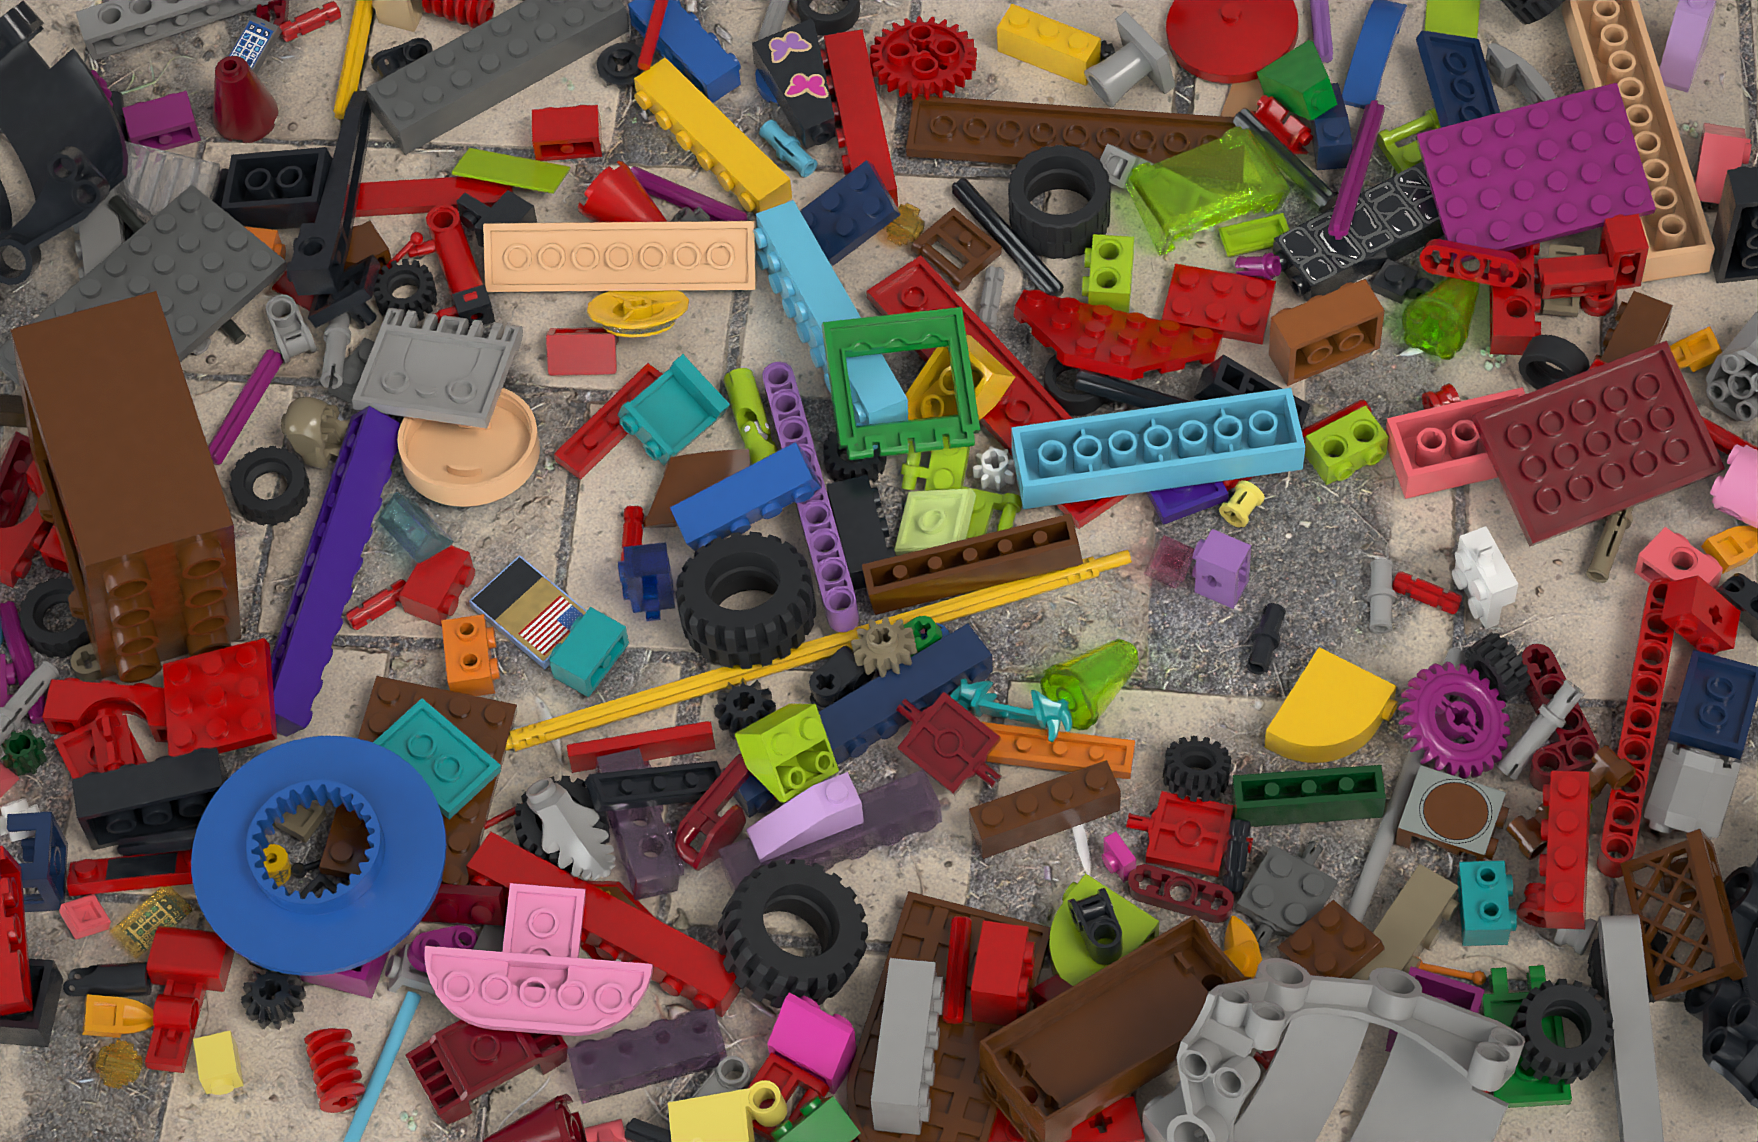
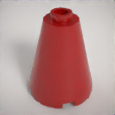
[578,161,667,222]

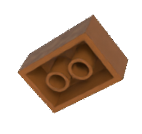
[1269,279,1385,386]

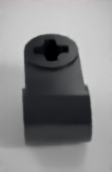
[371,38,433,79]
[809,645,875,712]
[1068,888,1123,965]

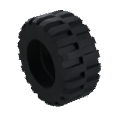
[675,531,817,669]
[717,858,868,1009]

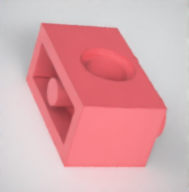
[1634,527,1723,589]

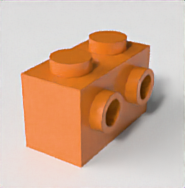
[441,614,500,696]

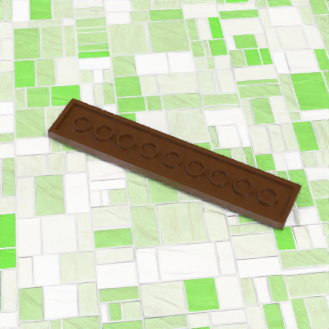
[906,95,1245,181]

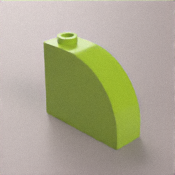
[1050,873,1159,986]

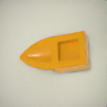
[1669,326,1722,372]
[1701,526,1758,574]
[1223,916,1262,979]
[82,994,154,1038]

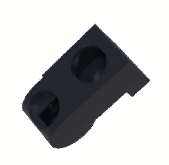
[1716,573,1758,641]

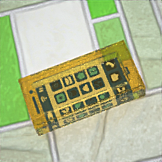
[110,886,192,959]

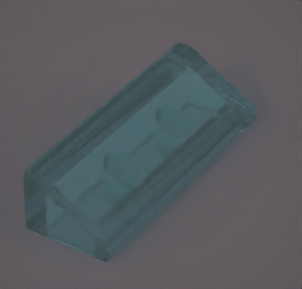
[378,491,454,563]

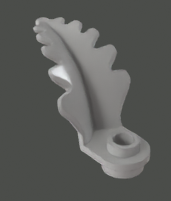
[526,778,616,880]

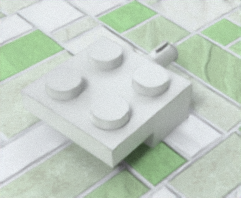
[1452,526,1518,629]

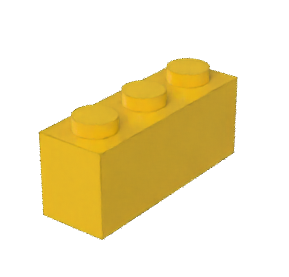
[997,4,1101,86]

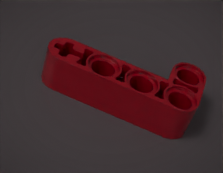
[1521,643,1600,792]

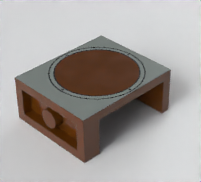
[1395,765,1510,861]

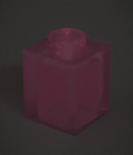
[1143,535,1195,589]

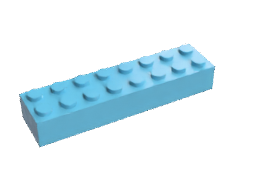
[753,200,908,450]
[1011,388,1305,509]

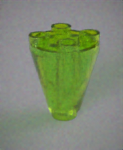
[1401,277,1480,360]

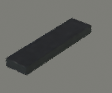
[584,761,722,813]

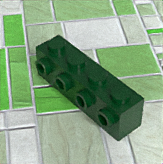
[1231,765,1386,827]

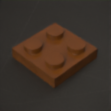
[1277,900,1385,979]

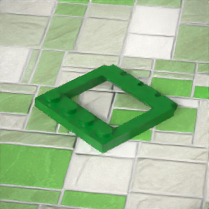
[821,307,980,460]

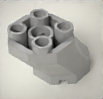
[1706,311,1758,421]
[1644,741,1743,840]

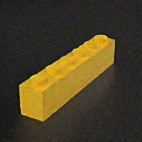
[634,57,792,215]

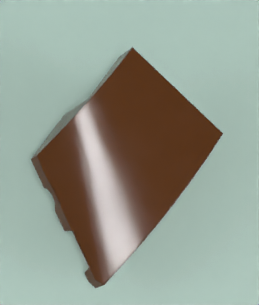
[643,449,750,528]

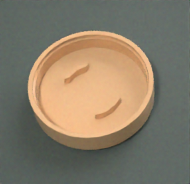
[397,388,540,507]

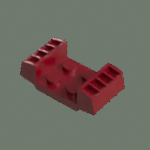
[405,1020,568,1124]

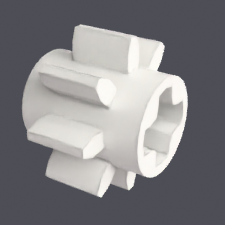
[973,446,1016,492]
[0,798,40,842]

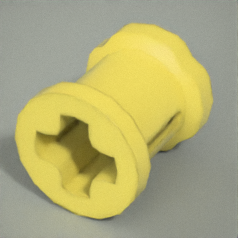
[1219,480,1265,528]

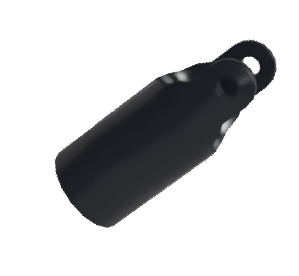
[63,962,153,997]

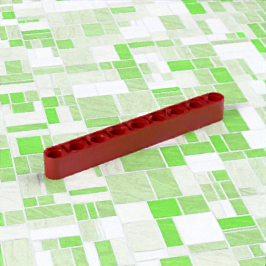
[1597,577,1674,878]

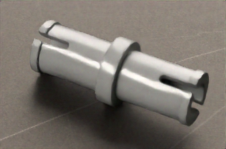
[1367,559,1396,634]

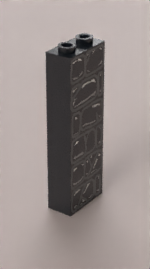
[1273,161,1444,301]

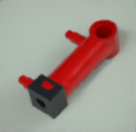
[408,204,495,330]

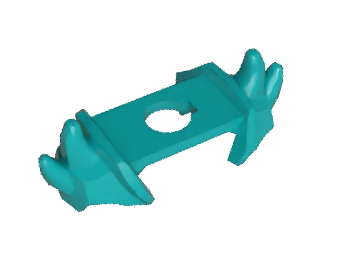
[950,679,1072,742]

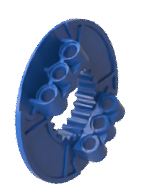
[191,736,447,976]

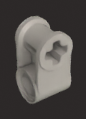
[266,294,317,363]

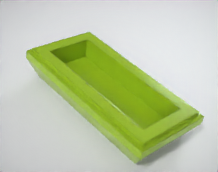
[1218,213,1290,258]

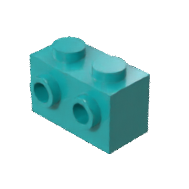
[549,607,629,697]
[1456,861,1517,946]

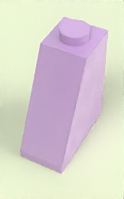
[1659,0,1717,93]

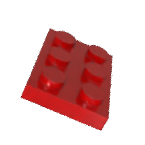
[1161,263,1276,345]

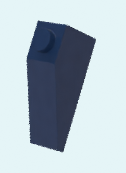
[1309,83,1352,171]

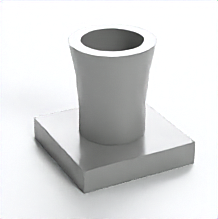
[1084,11,1176,108]

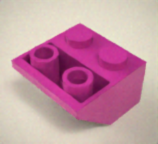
[767,992,857,1095]

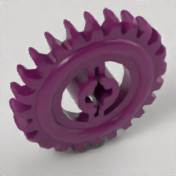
[1398,661,1511,779]

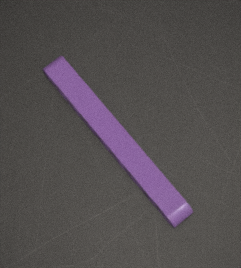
[763,361,859,632]

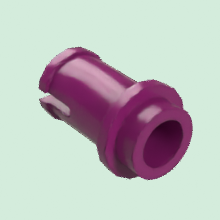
[1235,252,1282,280]

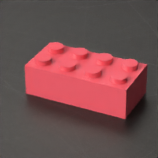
[1385,387,1525,499]

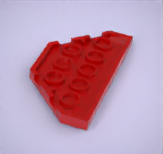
[1014,289,1223,380]

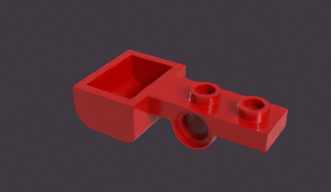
[145,926,235,1073]

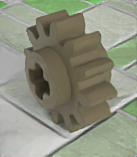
[851,616,917,678]

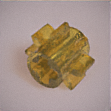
[883,203,925,247]
[95,1039,142,1089]

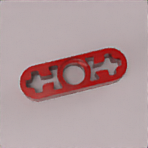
[1419,239,1522,287]

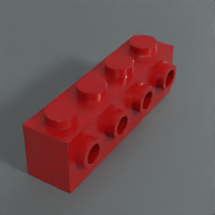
[1538,771,1591,930]

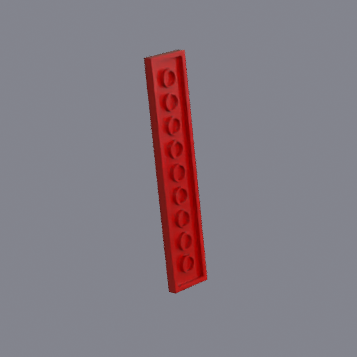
[866,255,1130,529]

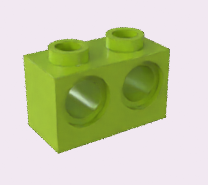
[1082,234,1134,313]
[1304,406,1389,485]

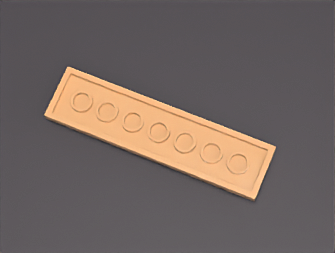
[483,221,757,292]

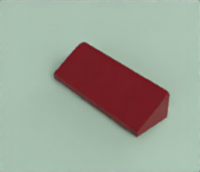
[0,431,33,528]

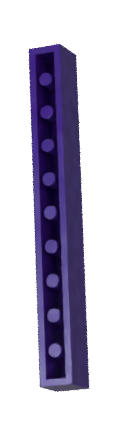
[271,406,401,737]

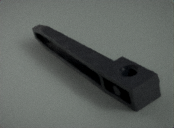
[287,90,372,296]

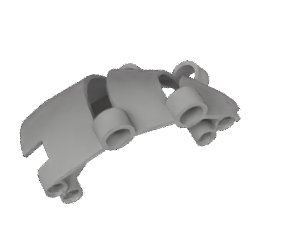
[1167,958,1525,1142]

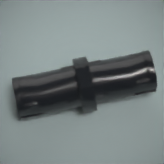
[1246,603,1286,675]

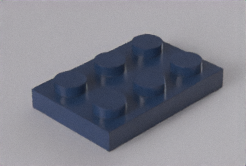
[800,160,901,266]
[1668,650,1758,760]

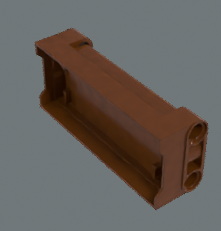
[978,915,1252,1142]

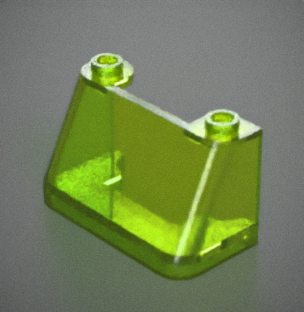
[1126,126,1290,256]

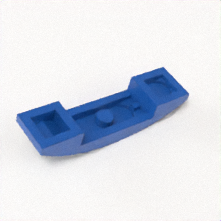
[1342,0,1407,109]

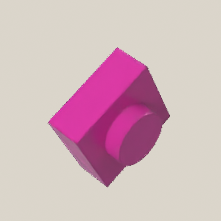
[1101,831,1136,883]

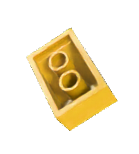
[905,335,1015,453]

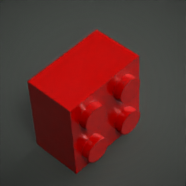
[971,920,1035,1026]

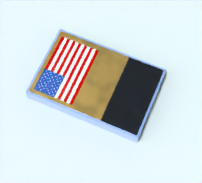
[469,555,587,670]

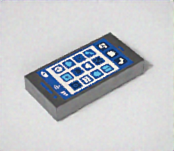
[227,14,282,75]

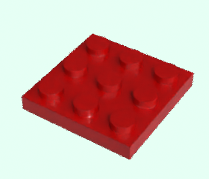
[163,638,277,757]

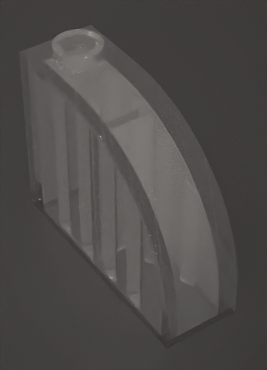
[116,141,220,224]

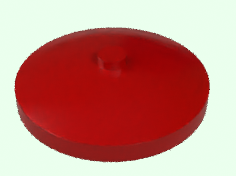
[1166,0,1299,84]

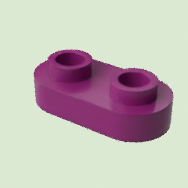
[407,925,478,973]

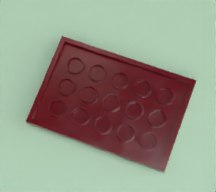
[1472,340,1725,547]

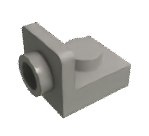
[385,944,436,995]

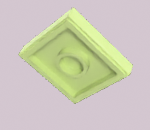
[894,488,976,556]

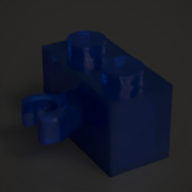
[618,542,675,621]

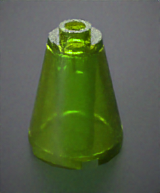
[1040,639,1139,731]

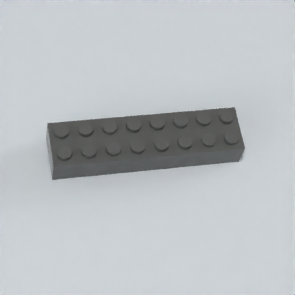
[366,0,629,155]

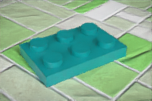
[373,698,501,820]

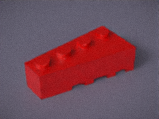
[0,845,33,1016]

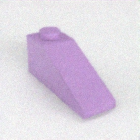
[746,772,864,863]

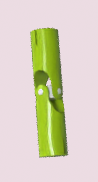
[723,368,778,465]

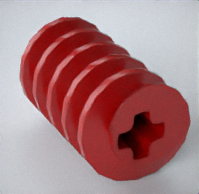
[422,0,495,29]
[304,1028,365,1113]

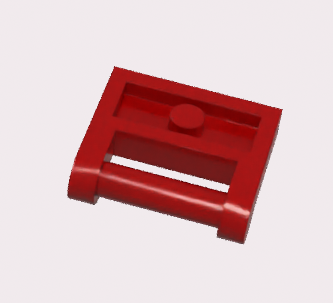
[747,1052,830,1141]

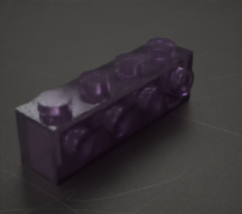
[567,1008,727,1104]

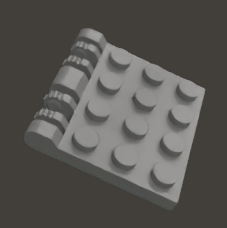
[352,308,523,428]

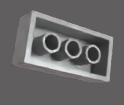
[871,958,944,1135]

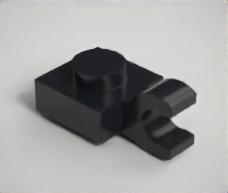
[1371,258,1435,306]

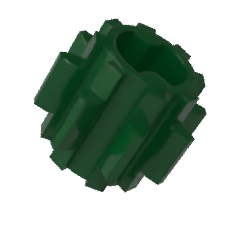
[0,729,47,776]

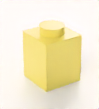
[193,1031,244,1095]

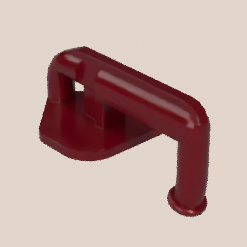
[675,754,778,871]

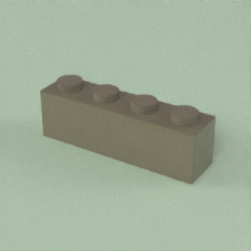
[1351,864,1460,980]

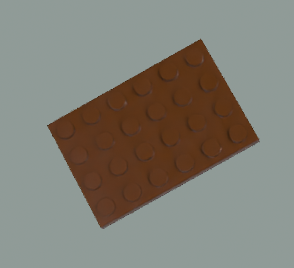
[319,676,517,885]

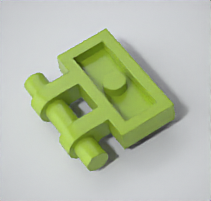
[900,437,970,491]

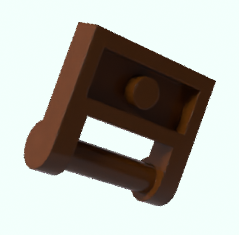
[911,207,1002,291]

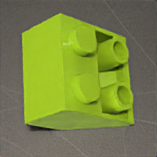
[735,703,839,802]

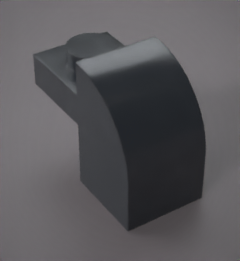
[456,190,537,248]

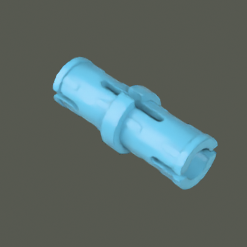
[759,120,818,177]

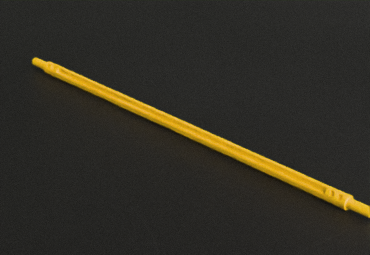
[506,549,1132,752]

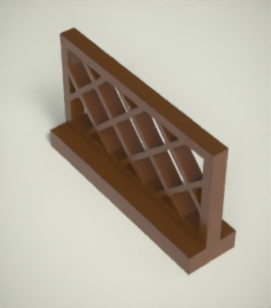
[1620,829,1747,1001]

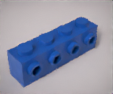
[628,0,741,103]
[670,442,822,551]

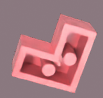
[1694,123,1752,204]

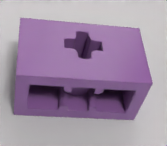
[1192,529,1251,609]

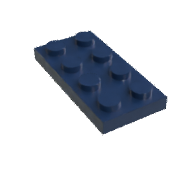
[1416,30,1500,128]

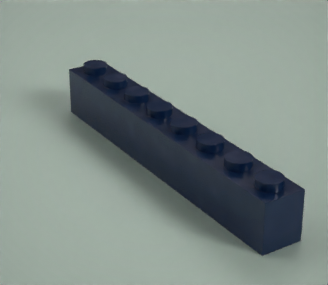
[723,623,993,818]

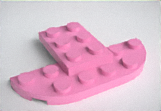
[425,883,653,1036]

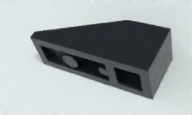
[1193,354,1310,430]

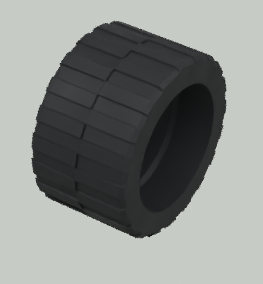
[1008,145,1111,259]

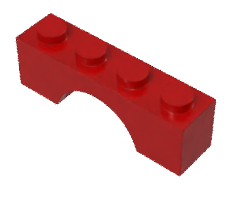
[0,460,54,588]
[42,678,168,743]

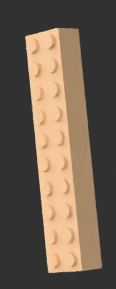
[1561,0,1715,282]

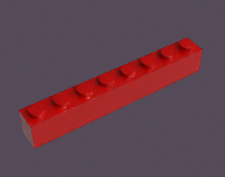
[466,831,741,1017]

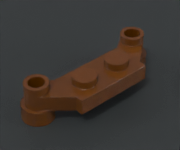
[1506,745,1636,860]

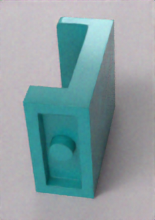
[617,354,730,466]

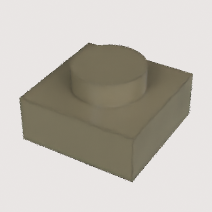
[275,802,327,843]

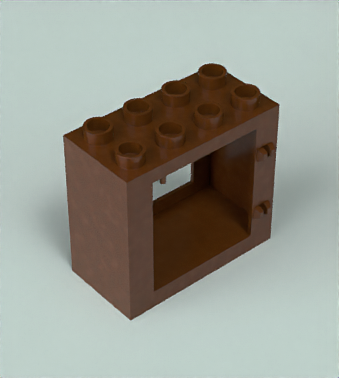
[10,291,241,683]

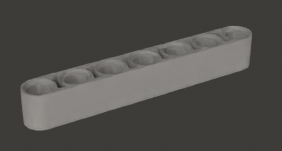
[1598,914,1664,1142]

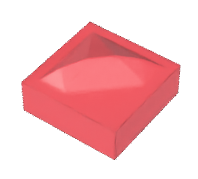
[59,894,111,940]

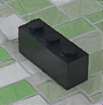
[826,475,896,590]

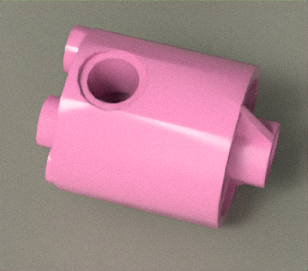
[1710,444,1758,529]

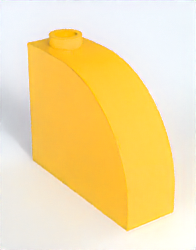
[1264,647,1398,763]

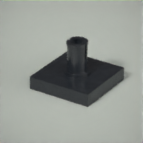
[308,254,381,329]

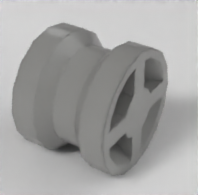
[1554,918,1598,955]

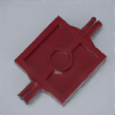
[896,692,1002,796]

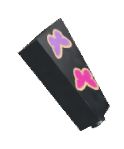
[752,18,836,149]

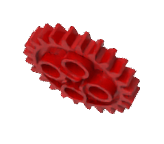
[870,16,977,100]

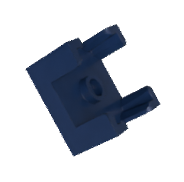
[7,812,68,912]

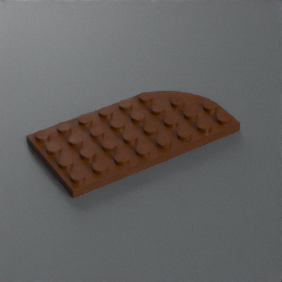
[847,891,1051,1142]

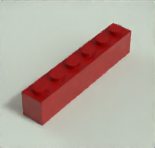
[820,29,899,208]

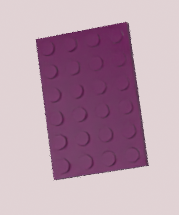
[1416,83,1656,265]

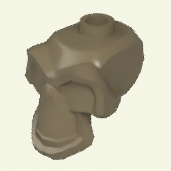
[281,397,350,469]

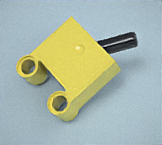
[624,1081,787,1142]

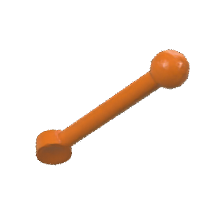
[1417,957,1486,985]

